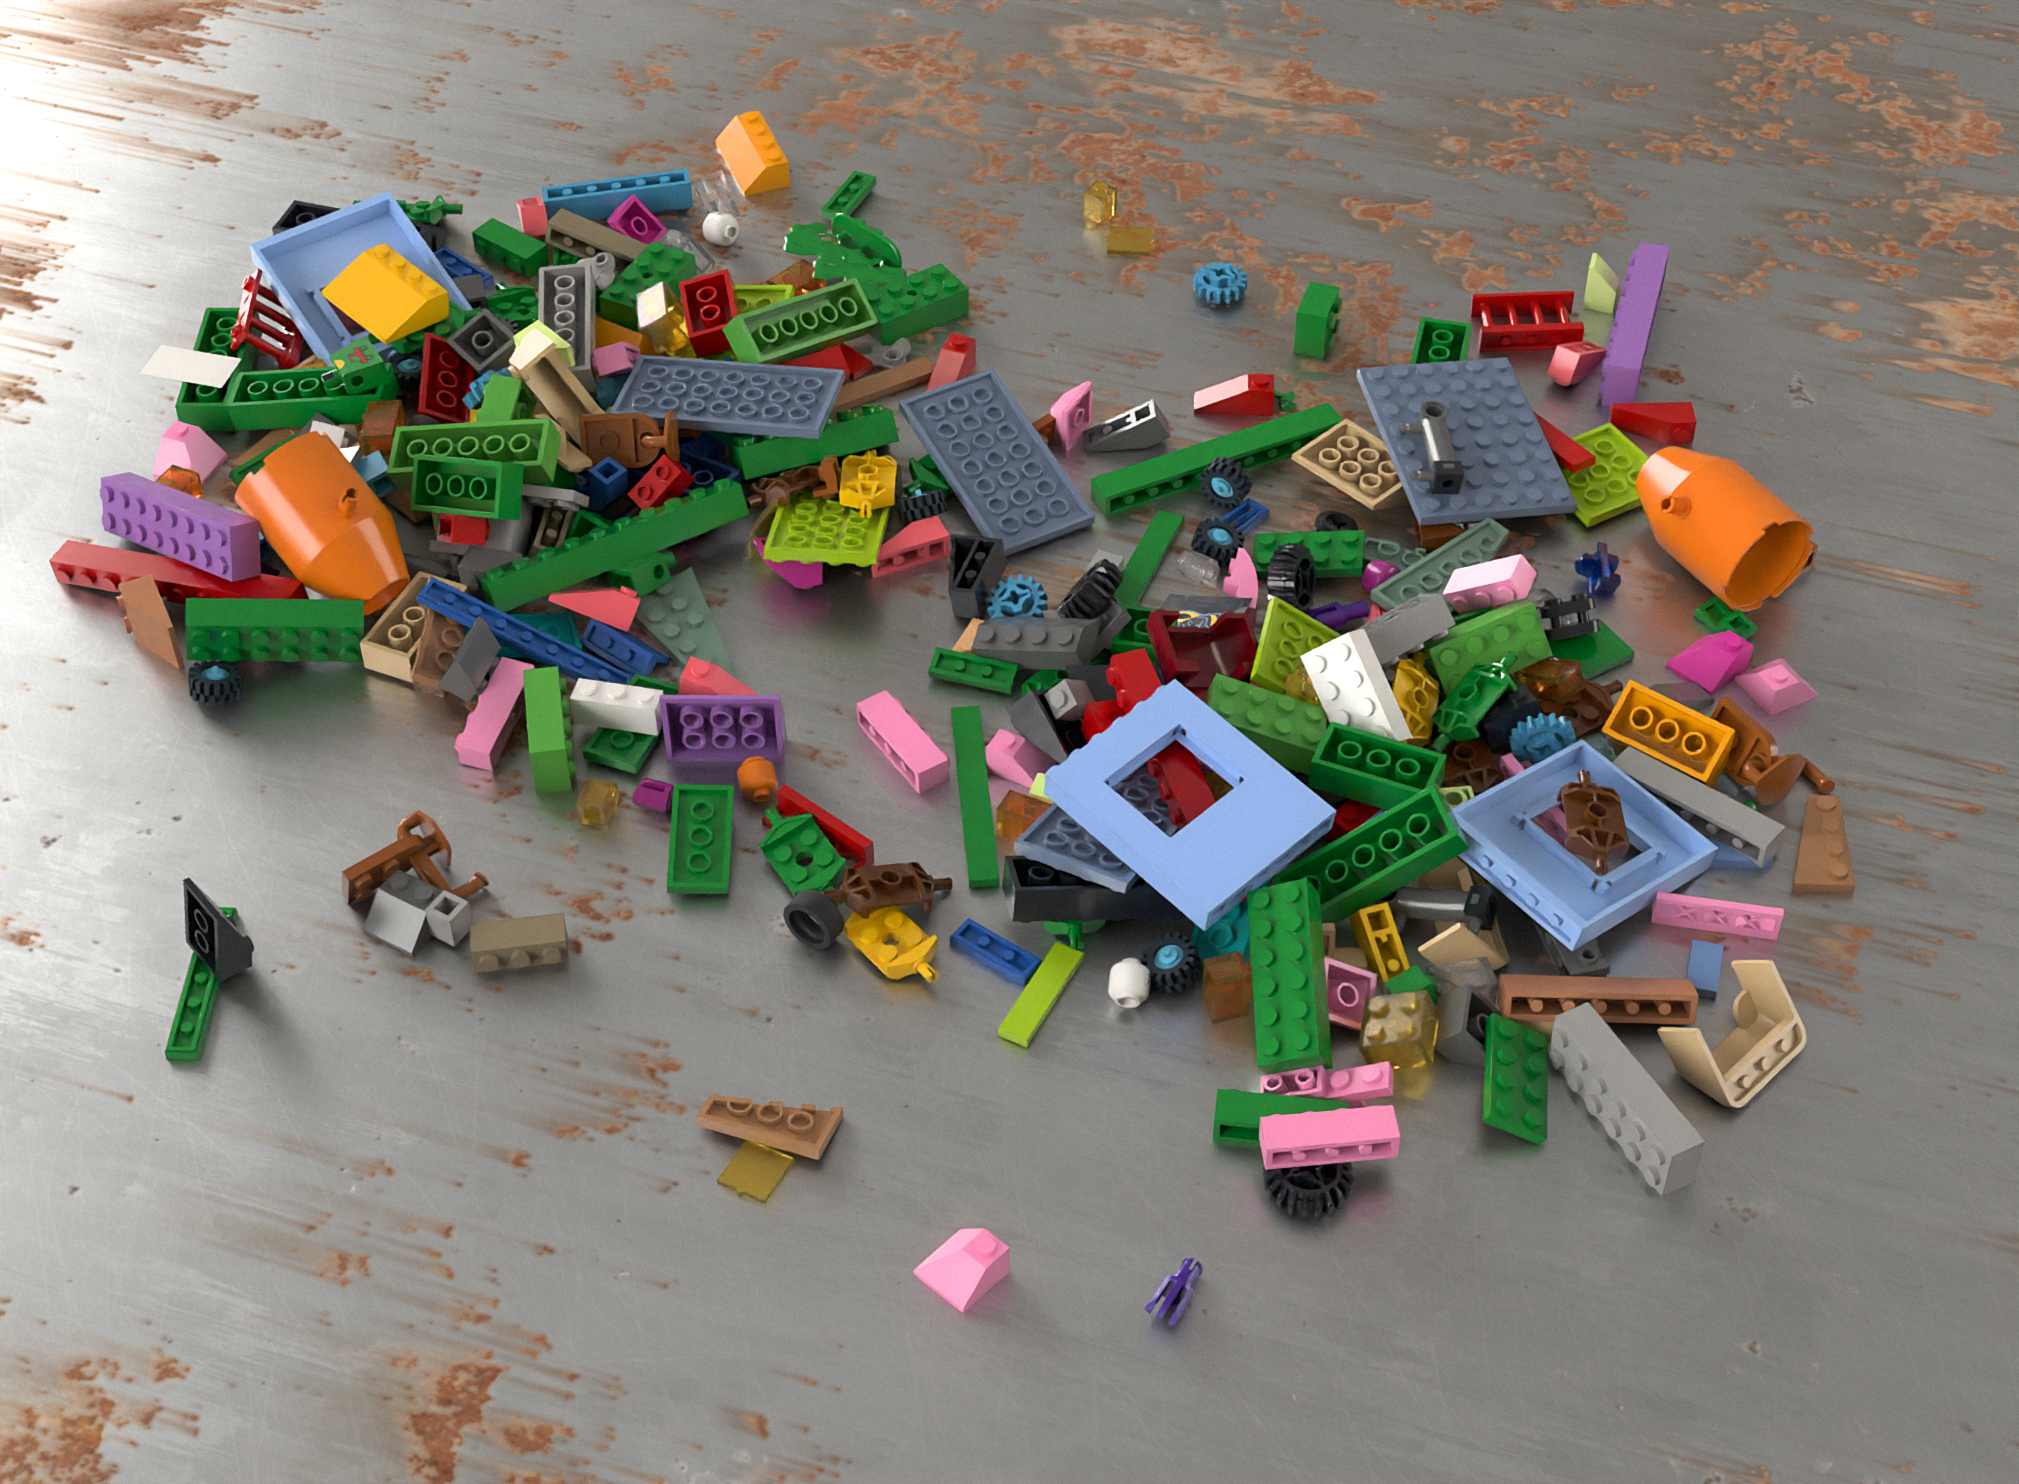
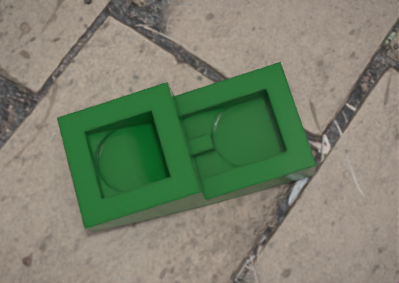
[1693,596,1759,640]

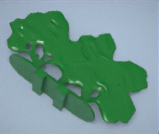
[784,213,907,294]

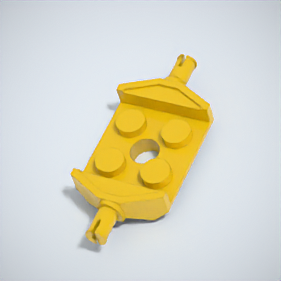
[839,448,897,518]
[1389,651,1440,747]
[844,906,939,983]

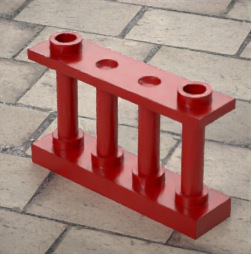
[230,268,304,370]
[1470,290,1585,353]

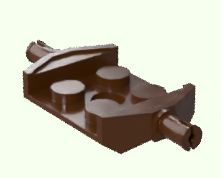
[745,465,842,510]
[1538,675,1623,739]
[1422,722,1504,797]
[1556,770,1629,876]
[821,862,953,919]

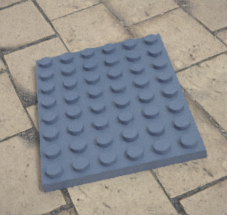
[1356,357,1577,525]

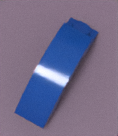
[571,456,628,511]

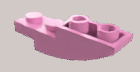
[1223,548,1258,629]
[1260,1061,1393,1109]

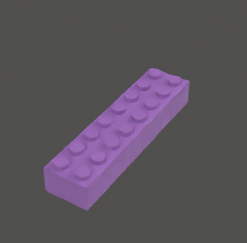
[1598,242,1670,407]
[100,472,261,582]

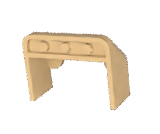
[508,328,607,447]
[1411,856,1510,975]
[1657,960,1807,1108]

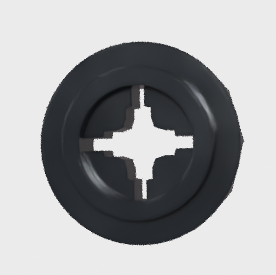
[1314,511,1358,532]

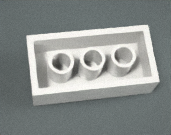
[1300,629,1412,742]

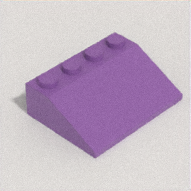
[659,695,787,762]

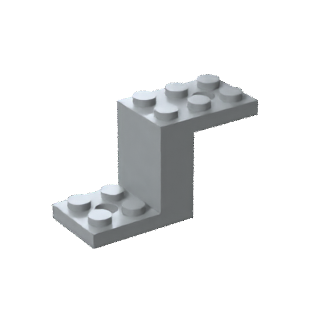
[429,484,589,562]

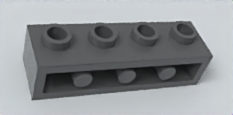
[1529,916,1610,977]

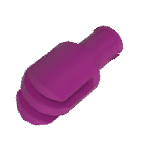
[632,777,674,813]

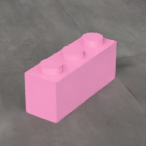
[591,341,641,378]
[1443,554,1537,613]

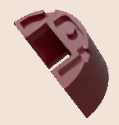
[1146,608,1259,690]

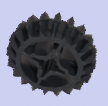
[1266,544,1317,613]
[1057,559,1123,619]
[1263,1162,1354,1220]

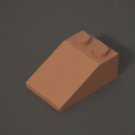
[116,574,185,670]

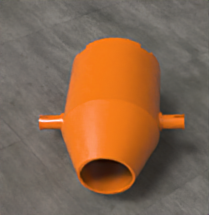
[235,431,411,617]
[1635,446,1814,612]

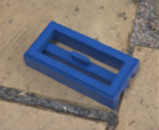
[1219,498,1270,536]

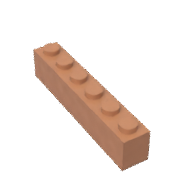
[1497,974,1699,1024]

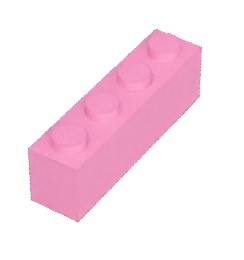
[455,657,535,772]
[856,690,951,794]
[1259,1105,1401,1170]

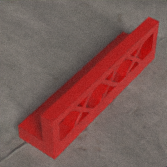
[762,784,874,868]

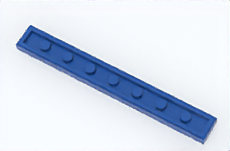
[417,576,633,685]

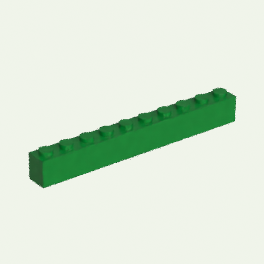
[1091,402,1343,518]
[479,478,749,612]

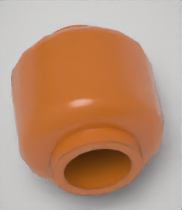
[737,756,779,803]

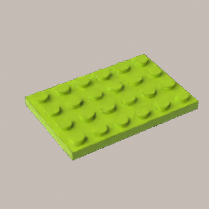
[764,487,892,567]

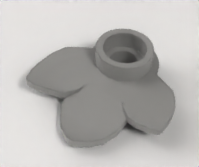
[576,252,615,292]
[863,337,911,370]

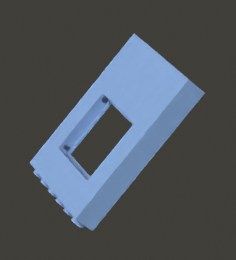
[250,191,472,367]
[1044,679,1336,931]
[1452,739,1718,951]

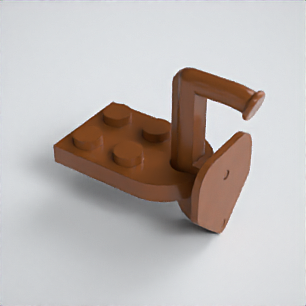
[578,410,701,470]
[1710,697,1835,805]
[342,810,489,905]

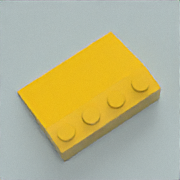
[322,243,449,345]

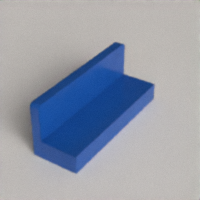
[580,618,671,677]

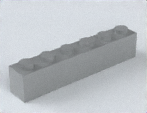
[1612,746,1785,868]

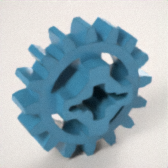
[1193,261,1248,304]
[462,366,515,410]
[986,574,1048,619]
[1509,713,1576,764]

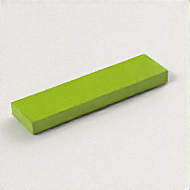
[998,942,1084,1047]

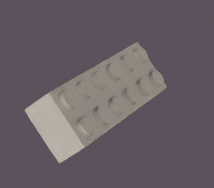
[538,262,596,393]
[1548,1002,1705,1197]

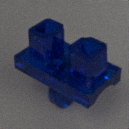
[1574,542,1621,596]

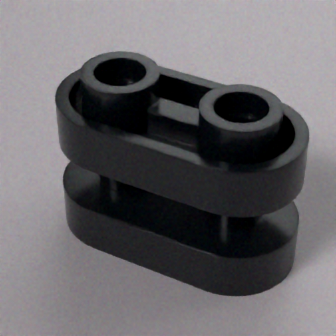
[1539,592,1600,641]

